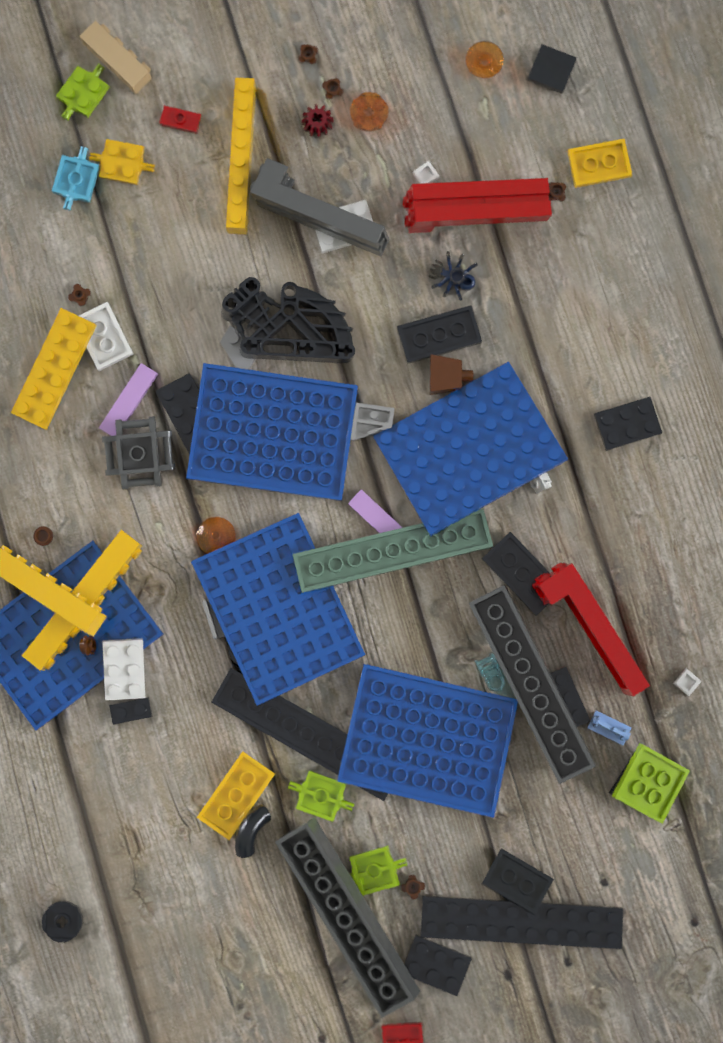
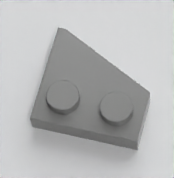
[220,326,260,370]
[351,403,395,441]

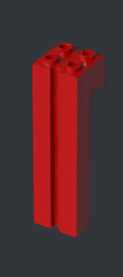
[403,178,552,233]
[532,562,650,697]

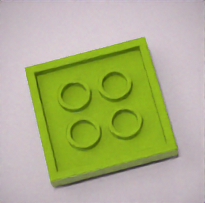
[612,743,690,824]

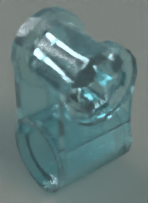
[474,653,505,692]

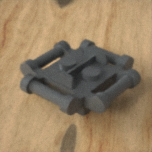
[102,416,176,490]

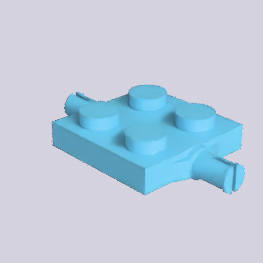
[52,146,100,211]

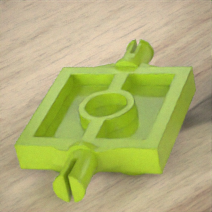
[56,64,110,121]
[288,770,355,822]
[349,845,408,895]

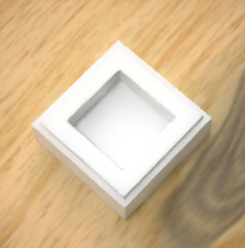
[413,161,440,184]
[673,668,701,696]

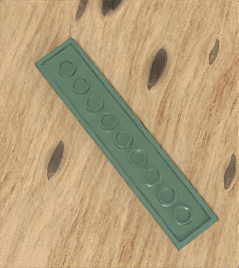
[293,509,493,593]

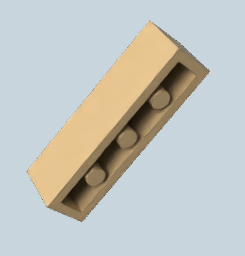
[79,20,152,94]

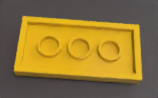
[196,751,275,840]

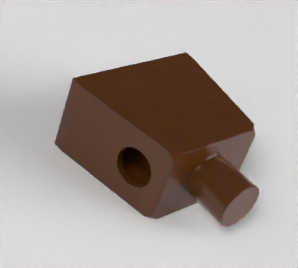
[430,355,473,395]

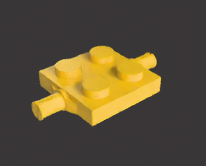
[89,139,155,185]

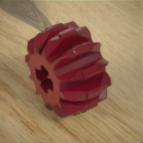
[301,104,334,138]

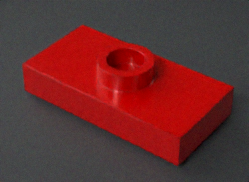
[159,105,202,134]
[382,1022,423,1043]

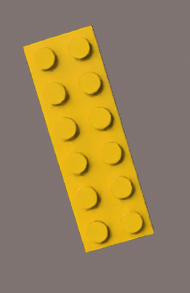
[11,308,97,430]

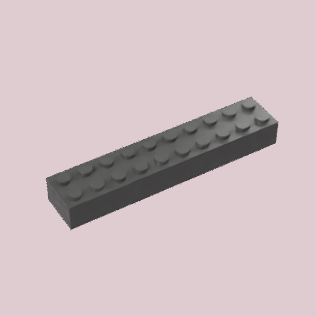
[469,585,596,784]
[275,817,421,1018]

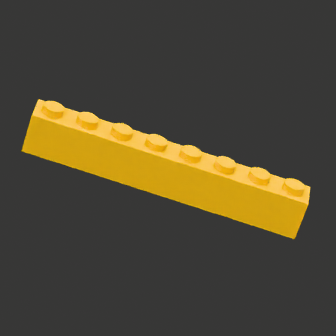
[226,77,256,235]
[22,530,142,671]
[0,545,107,637]

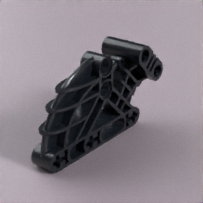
[221,277,355,363]

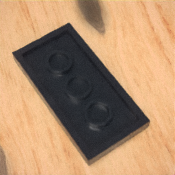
[397,305,482,364]
[155,373,199,455]
[482,532,549,616]

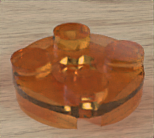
[350,92,388,131]

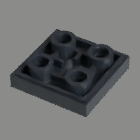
[527,44,577,94]

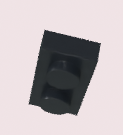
[109,697,153,725]

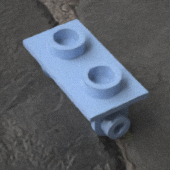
[587,710,631,746]

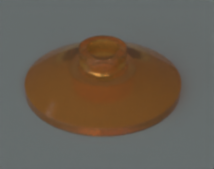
[466,41,504,79]
[197,517,236,554]

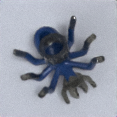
[428,251,478,301]

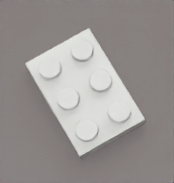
[315,200,373,254]
[79,302,133,371]
[103,638,145,701]

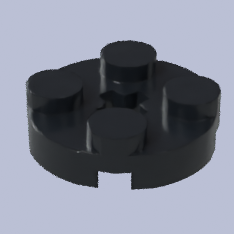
[42,901,83,943]

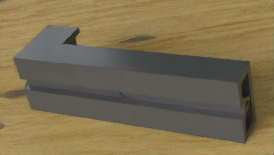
[250,158,390,257]

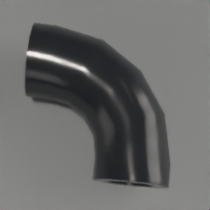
[235,804,271,858]

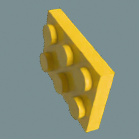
[567,138,632,188]

